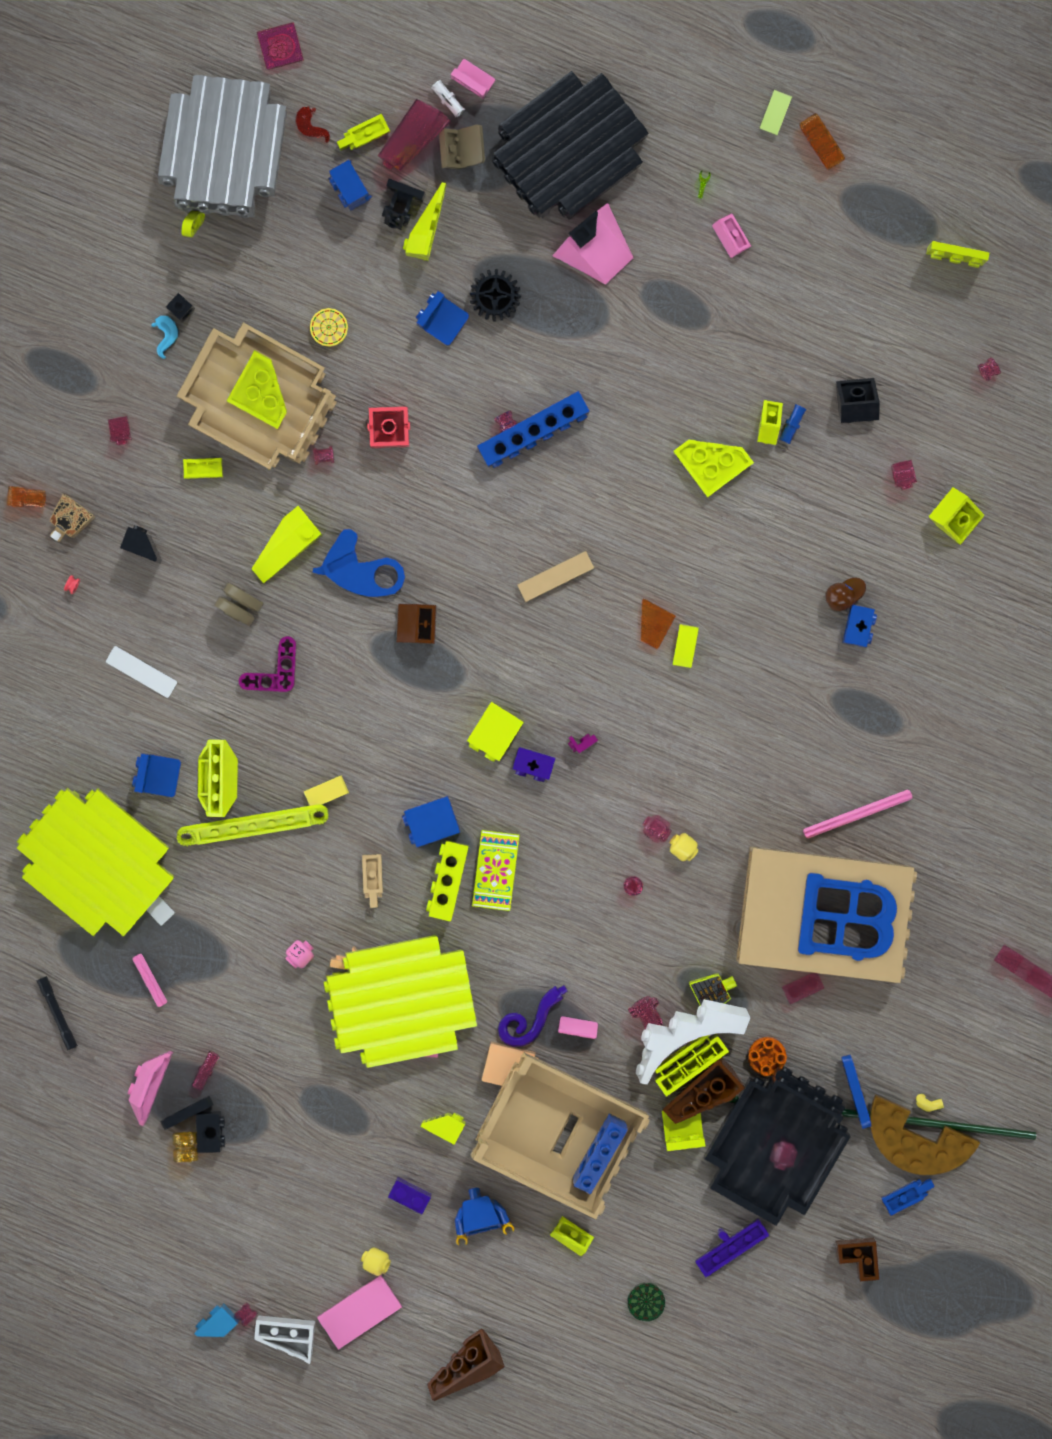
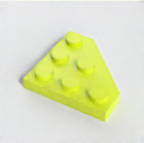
[227,350,287,429]
[673,440,754,498]

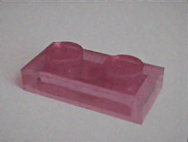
[782,972,824,1005]

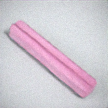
[133,954,167,1007]

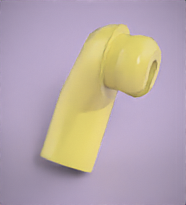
[916,1094,944,1112]

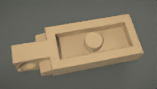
[362,854,383,908]

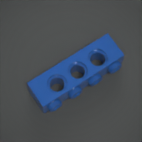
[573,1113,628,1194]

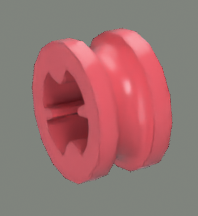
[64,575,80,595]

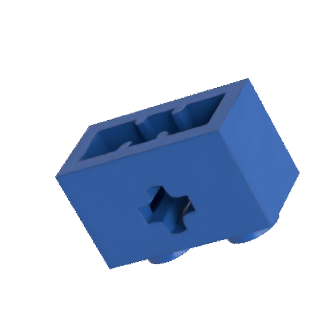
[842,605,877,647]

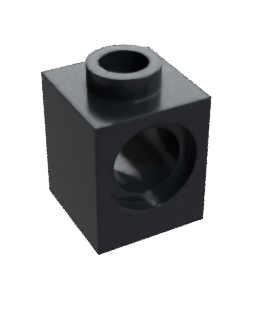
[166,293,195,323]

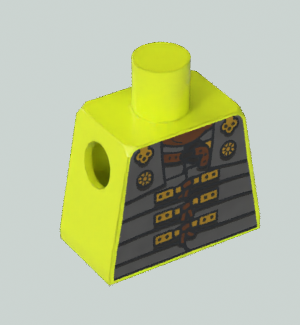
[689,973,737,1006]

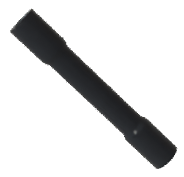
[36,976,78,1051]

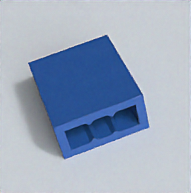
[402,796,460,848]

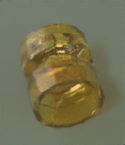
[172,1132,198,1162]

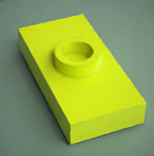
[183,458,223,479]

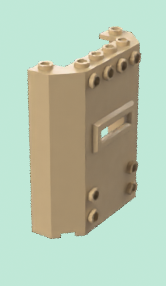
[471,1052,649,1219]

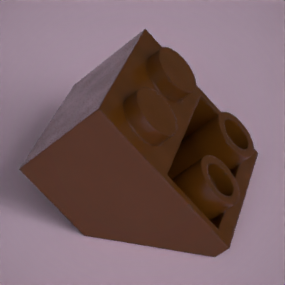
[397,604,437,644]

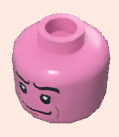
[285,940,314,969]

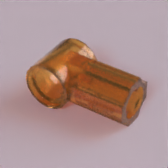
[7,486,46,507]

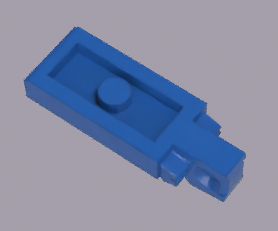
[881,1178,935,1216]

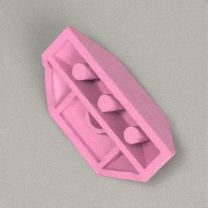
[128,1051,173,1126]

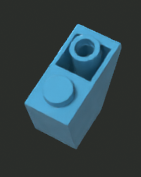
[194,1303,240,1337]

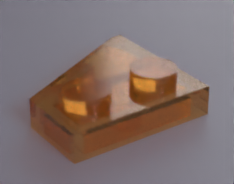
[641,598,676,650]

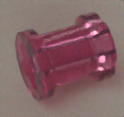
[313,446,335,465]

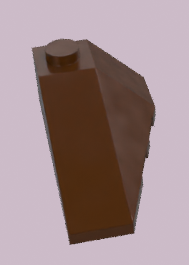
[427,1328,505,1401]

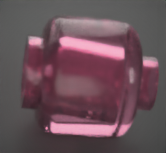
[642,815,672,843]
[770,1140,797,1170]

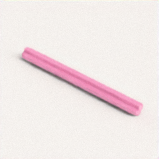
[803,790,912,838]

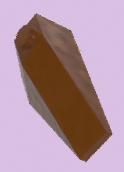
[662,1057,745,1124]

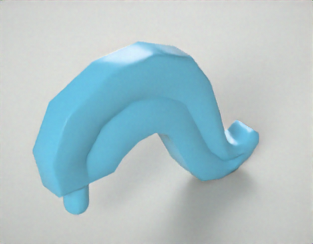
[151,316,178,359]

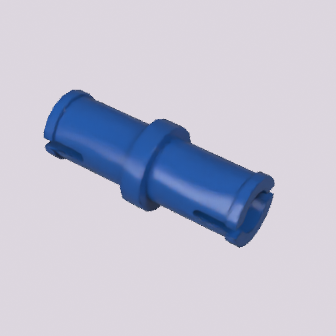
[779,404,807,444]

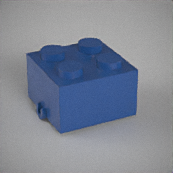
[328,160,372,211]

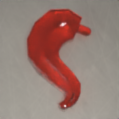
[296,106,330,143]

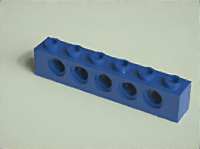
[477,391,590,468]

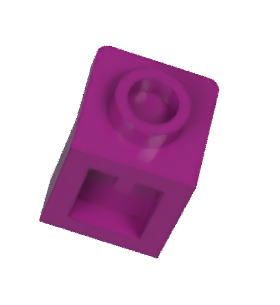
[568,733,598,754]

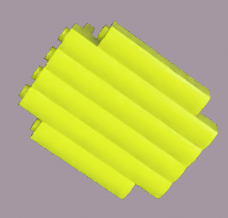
[16,788,174,936]
[324,935,477,1068]

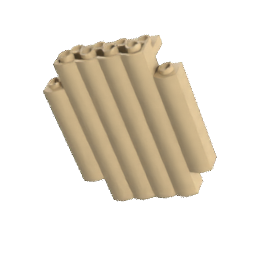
[176,322,337,470]

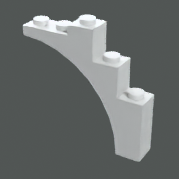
[636,999,750,1085]

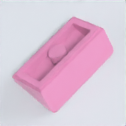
[712,214,751,258]
[558,1016,598,1039]

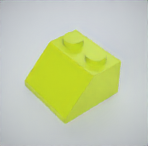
[929,487,985,545]

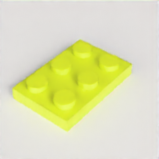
[926,241,990,268]

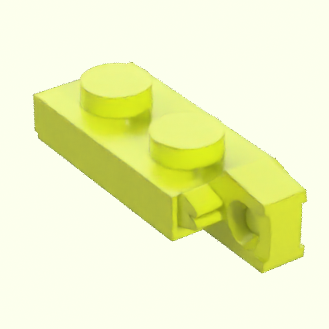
[337,114,390,151]

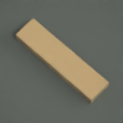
[517,551,594,602]

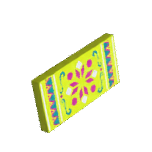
[472,830,519,911]

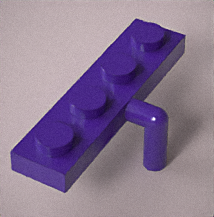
[695,1218,769,1278]

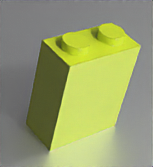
[467,702,524,762]

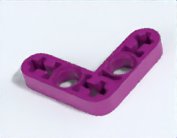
[239,636,297,692]

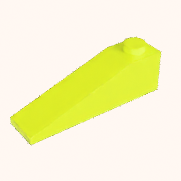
[403,182,446,261]
[252,506,322,584]

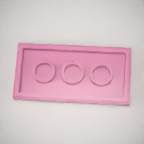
[317,1275,402,1350]

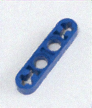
[841,1054,872,1129]

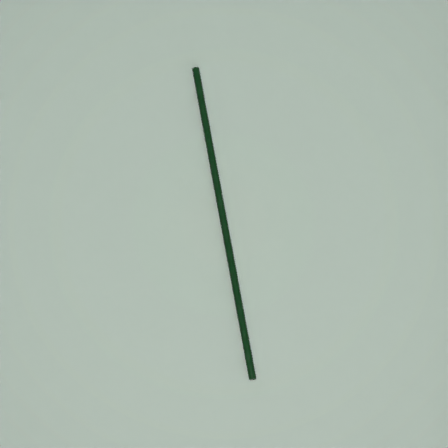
[729,1096,1036,1140]

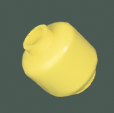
[669,833,698,861]
[361,1247,391,1276]

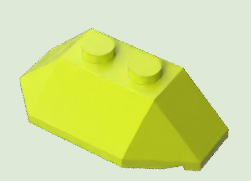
[198,740,238,817]

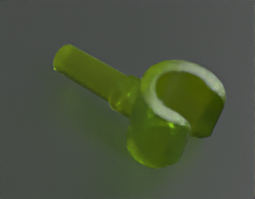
[698,170,711,199]

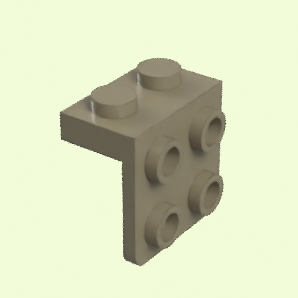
[439,124,485,170]

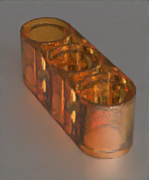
[799,113,845,170]

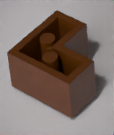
[835,1237,879,1282]

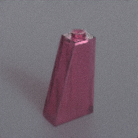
[378,99,451,171]

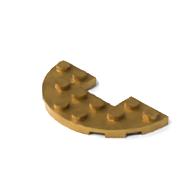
[870,1094,980,1175]

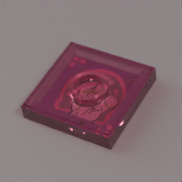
[257,22,304,70]

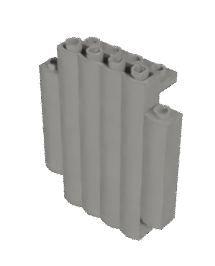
[158,75,287,218]

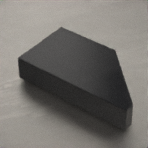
[568,211,598,249]

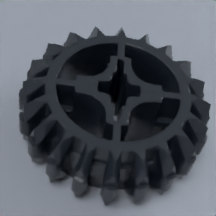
[469,269,521,322]

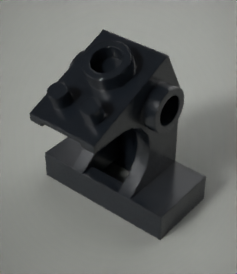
[382,179,425,230]

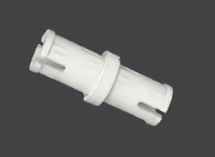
[431,80,465,117]

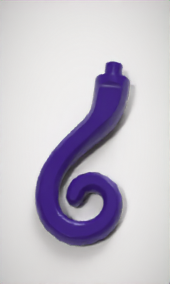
[498,985,568,1047]

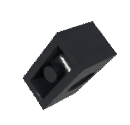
[196,1111,225,1153]

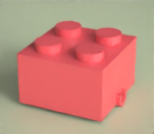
[367,407,410,448]

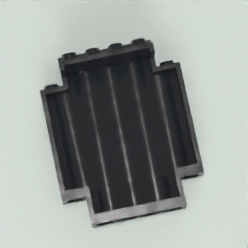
[492,71,649,220]
[704,1066,851,1226]

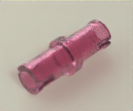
[192,1051,220,1091]

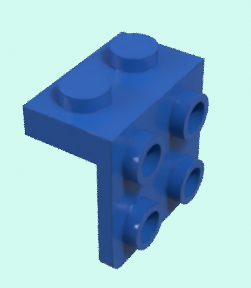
[416,291,469,346]
[132,753,181,797]

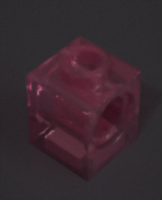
[891,460,917,490]

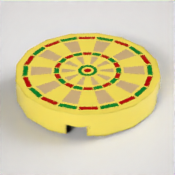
[310,308,348,347]

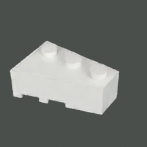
[254,1316,315,1364]

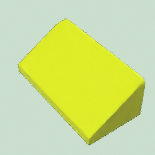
[550,1216,594,1256]

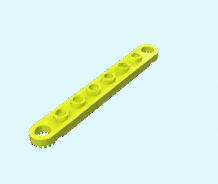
[177,804,328,846]

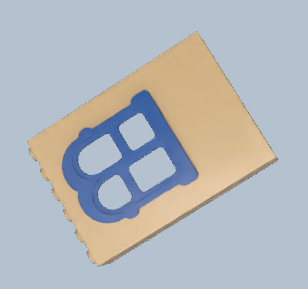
[736,846,917,983]

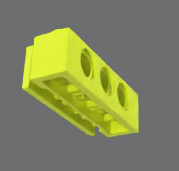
[426,840,469,921]
[654,1034,729,1097]

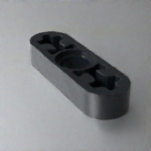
[160,1096,214,1130]

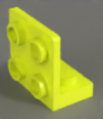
[662,1110,705,1151]

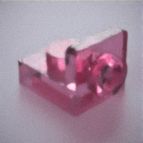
[108,416,132,445]

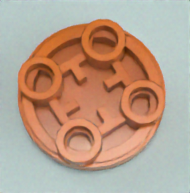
[748,1037,787,1076]

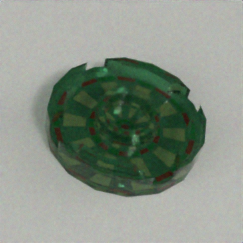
[627,1283,665,1322]

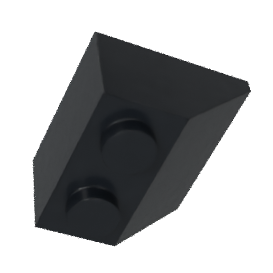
[836,378,880,423]
[120,525,162,564]

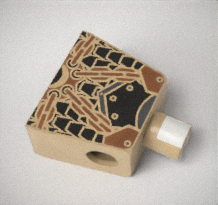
[50,494,95,542]

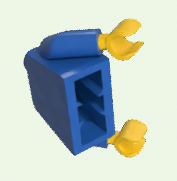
[455,1188,514,1245]

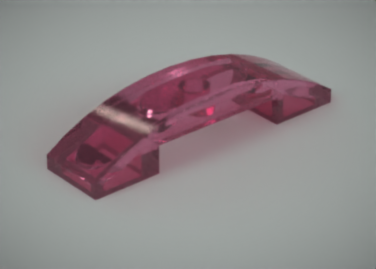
[994,944,1052,998]

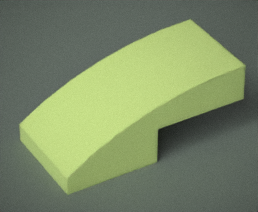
[760,90,792,135]

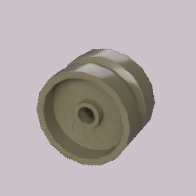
[214,582,264,626]

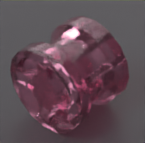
[978,357,1001,382]
[494,410,517,433]
[624,876,643,896]
[233,1302,258,1327]

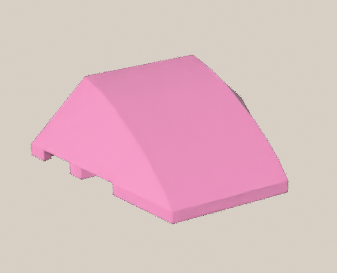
[552,203,633,285]

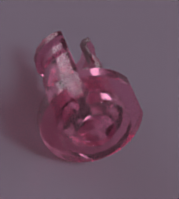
[628,996,664,1029]

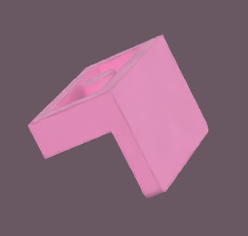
[451,59,495,99]

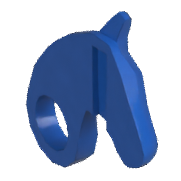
[313,529,405,597]

